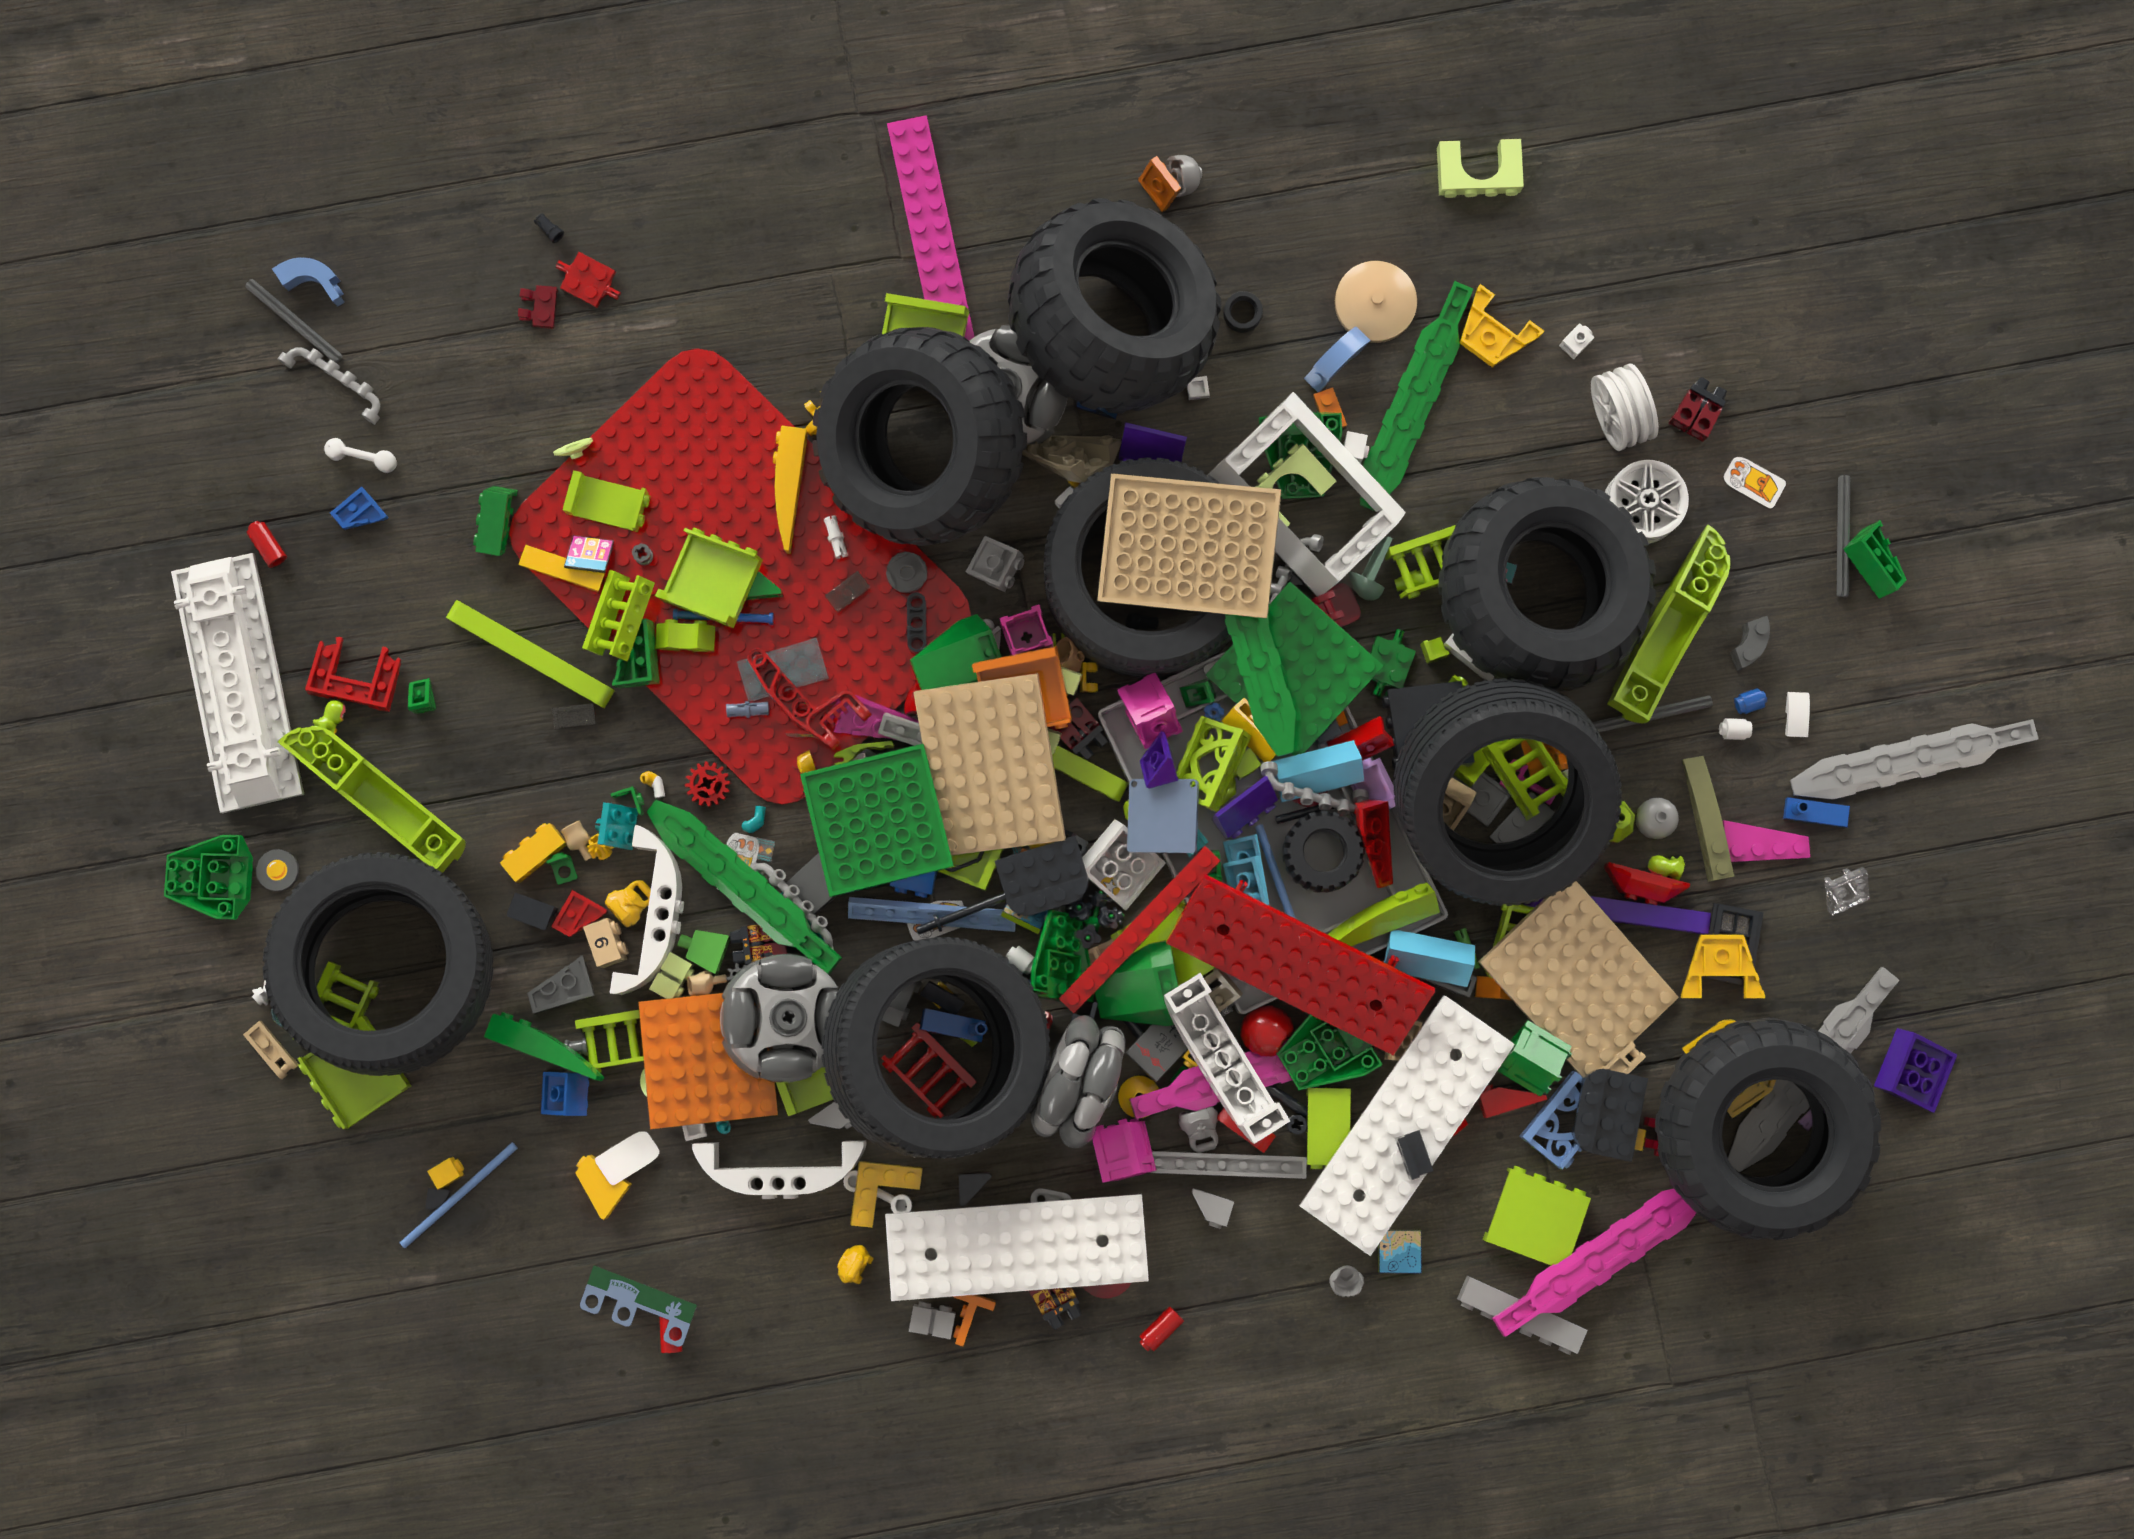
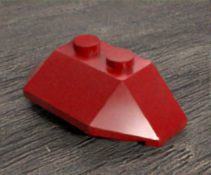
[1604,862,1690,905]

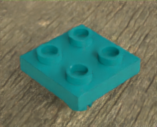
[595,802,638,850]

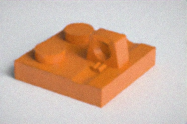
[1138,156,1181,212]

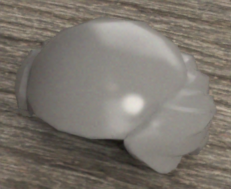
[1329,1265,1364,1297]

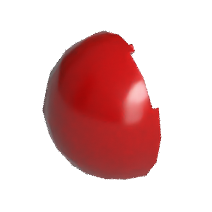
[1241,1005,1295,1057]

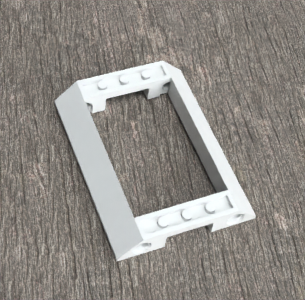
[1207,392,1406,597]

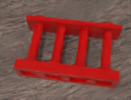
[882,1022,977,1118]

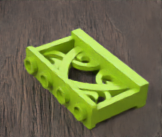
[1176,716,1251,812]

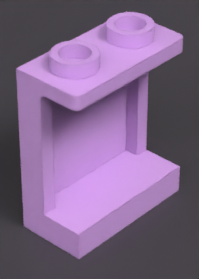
[1351,757,1396,809]

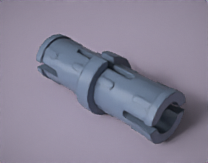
[726,701,769,718]

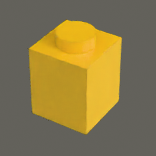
[427,1157,464,1189]

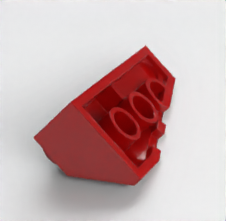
[1355,800,1393,888]

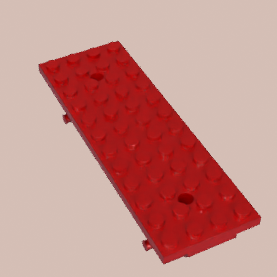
[1166,874,1435,1056]

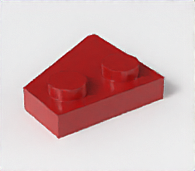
[551,890,608,937]

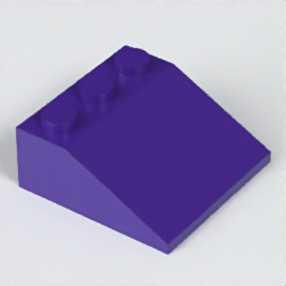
[1119,423,1187,462]
[1211,776,1278,839]
[1874,1028,1957,1113]

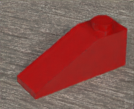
[1478,1084,1547,1118]

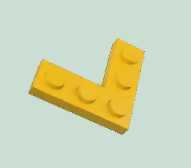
[850,1161,922,1228]

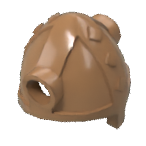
[1056,637,1085,672]

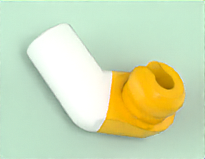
[640,771,665,798]

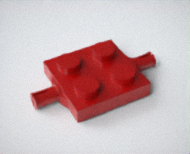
[556,252,621,308]

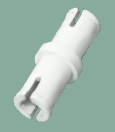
[824,515,848,559]

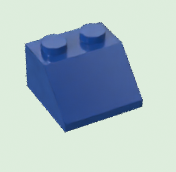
[890,871,938,898]
[541,1072,589,1116]

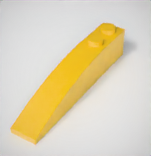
[773,426,808,554]

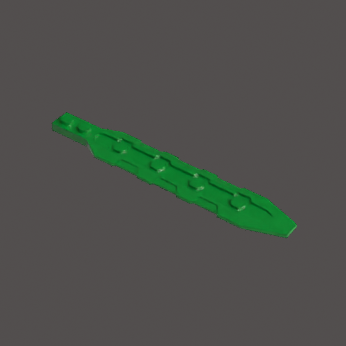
[1360,281,1473,511]
[1225,614,1296,757]
[647,800,842,974]

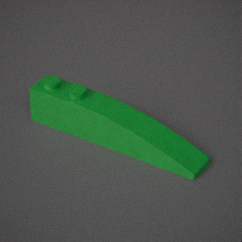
[484,1012,604,1081]

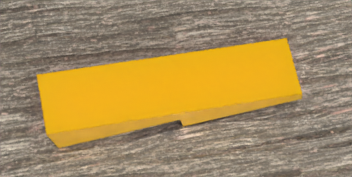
[519,545,605,592]

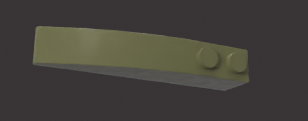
[1682,756,1734,882]

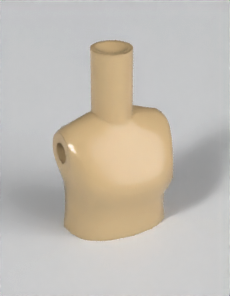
[561,820,592,861]
[687,971,727,996]

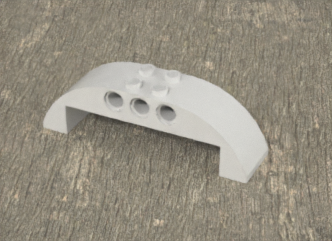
[610,825,684,995]
[1164,973,1290,1144]
[692,1141,866,1199]

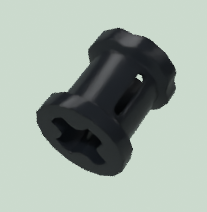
[1286,1115,1307,1134]

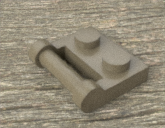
[1204,968,1243,1012]

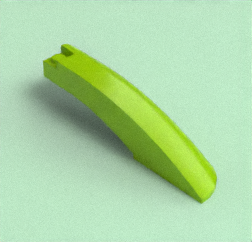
[1607,525,1730,723]
[278,726,466,873]

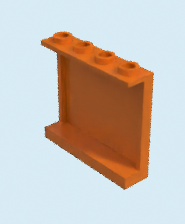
[972,646,1072,729]

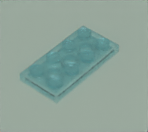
[737,638,829,702]

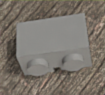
[909,1301,956,1339]

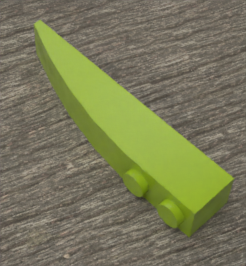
[1327,882,1440,946]

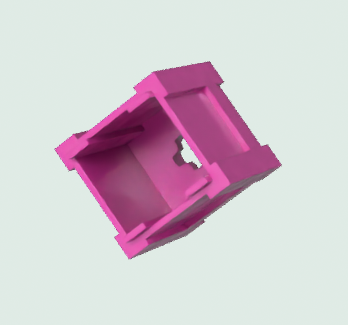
[1000,605,1053,655]
[1117,673,1183,749]
[1092,1119,1157,1183]

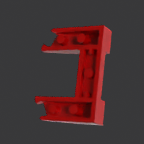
[305,637,401,712]

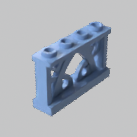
[1519,1071,1583,1169]

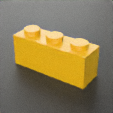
[1222,698,1277,762]
[500,823,567,883]

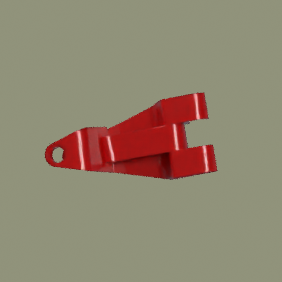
[747,648,872,750]

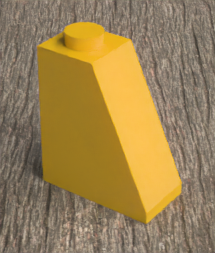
[575,1154,632,1220]

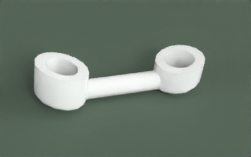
[324,438,397,473]
[843,1170,912,1213]

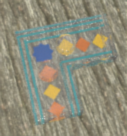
[731,833,775,865]

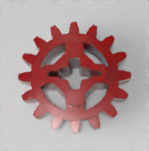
[685,761,731,807]

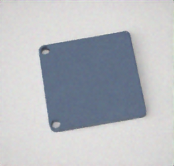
[1127,779,1199,853]

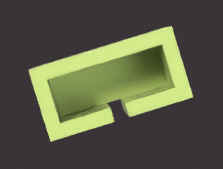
[649,952,695,999]

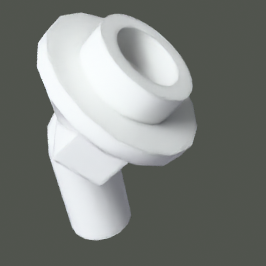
[252,981,269,1006]

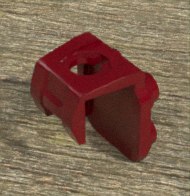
[1311,583,1361,628]

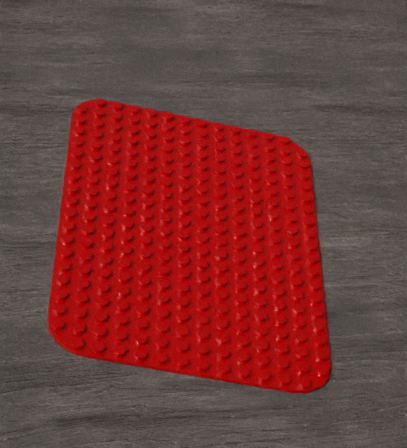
[509,349,971,805]

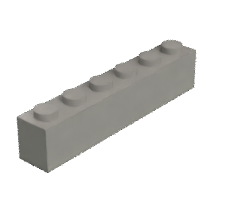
[1457,1276,1588,1355]

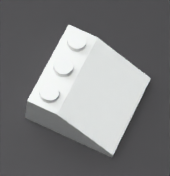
[1082,819,1166,910]

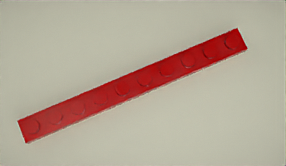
[1059,846,1221,1013]

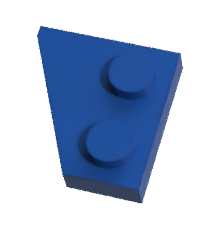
[330,486,389,530]

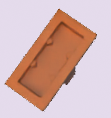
[953,1294,996,1346]

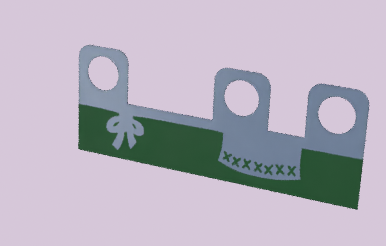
[580,1266,697,1347]

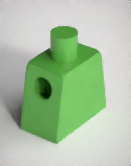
[678,930,731,974]

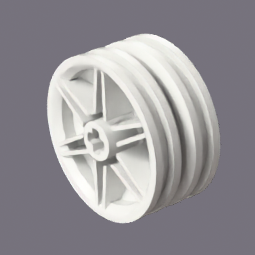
[1591,364,1658,451]
[1605,460,1689,544]

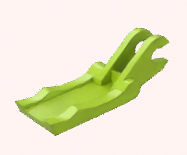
[834,741,894,765]

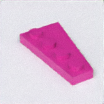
[834,695,919,740]
[1722,820,1810,862]

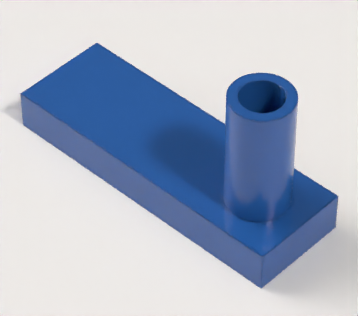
[1783,798,1850,827]
[919,1008,987,1042]

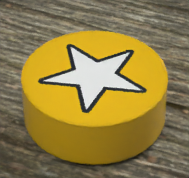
[1100,877,1120,897]

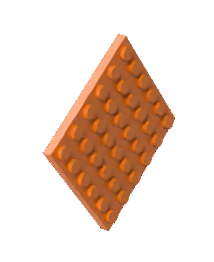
[638,993,778,1129]

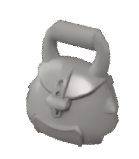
[1178,1106,1218,1153]

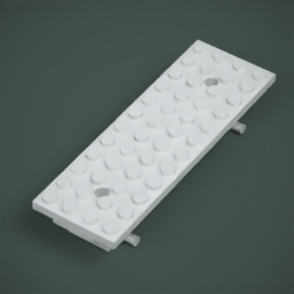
[171,553,304,813]
[1299,995,1515,1256]
[885,1194,1149,1301]

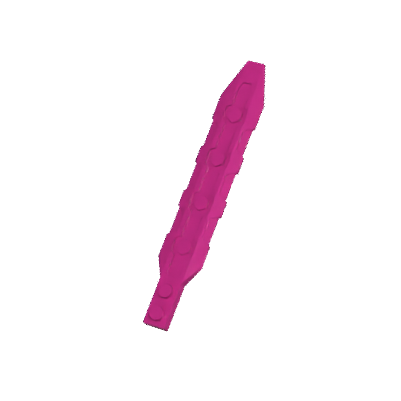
[1129,1038,1292,1119]
[1492,1189,1696,1337]

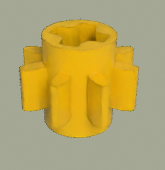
[587,834,614,860]

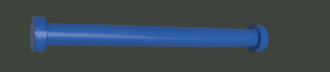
[673,608,774,625]

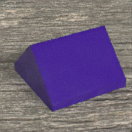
[1140,731,1178,789]

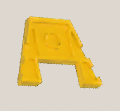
[1459,284,1544,367]
[1681,935,1765,998]

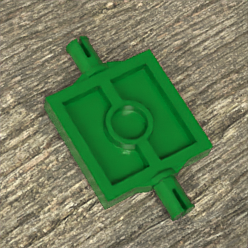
[1370,629,1416,698]

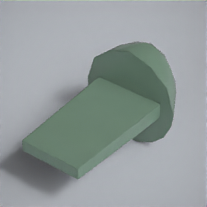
[1348,536,1393,601]

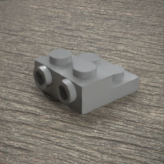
[966,536,1024,592]

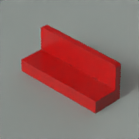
[1327,716,1394,761]

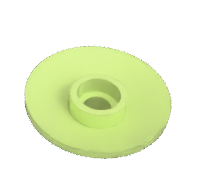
[553,438,593,459]

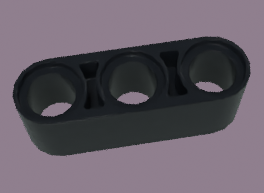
[907,592,927,655]

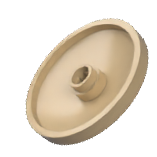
[1335,261,1417,343]

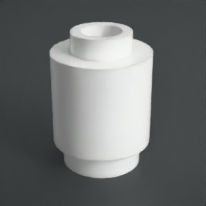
[1719,718,1752,740]
[1006,946,1035,975]

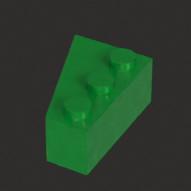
[473,486,518,556]
[1843,520,1907,599]
[612,618,660,688]

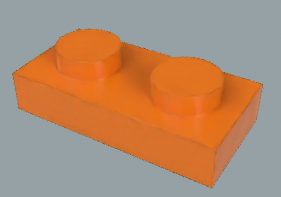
[1313,387,1347,428]

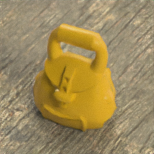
[605,880,651,927]
[837,1245,874,1284]

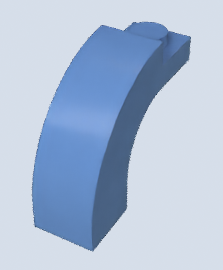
[272,258,344,306]
[1304,327,1371,392]

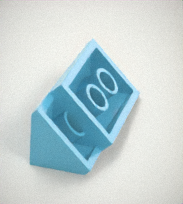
[1272,740,1364,803]
[1223,834,1270,906]
[1384,930,1475,987]

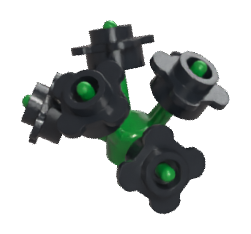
[1065,891,1125,948]

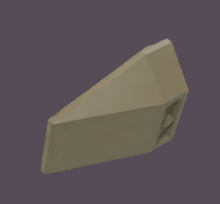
[1022,435,1121,483]

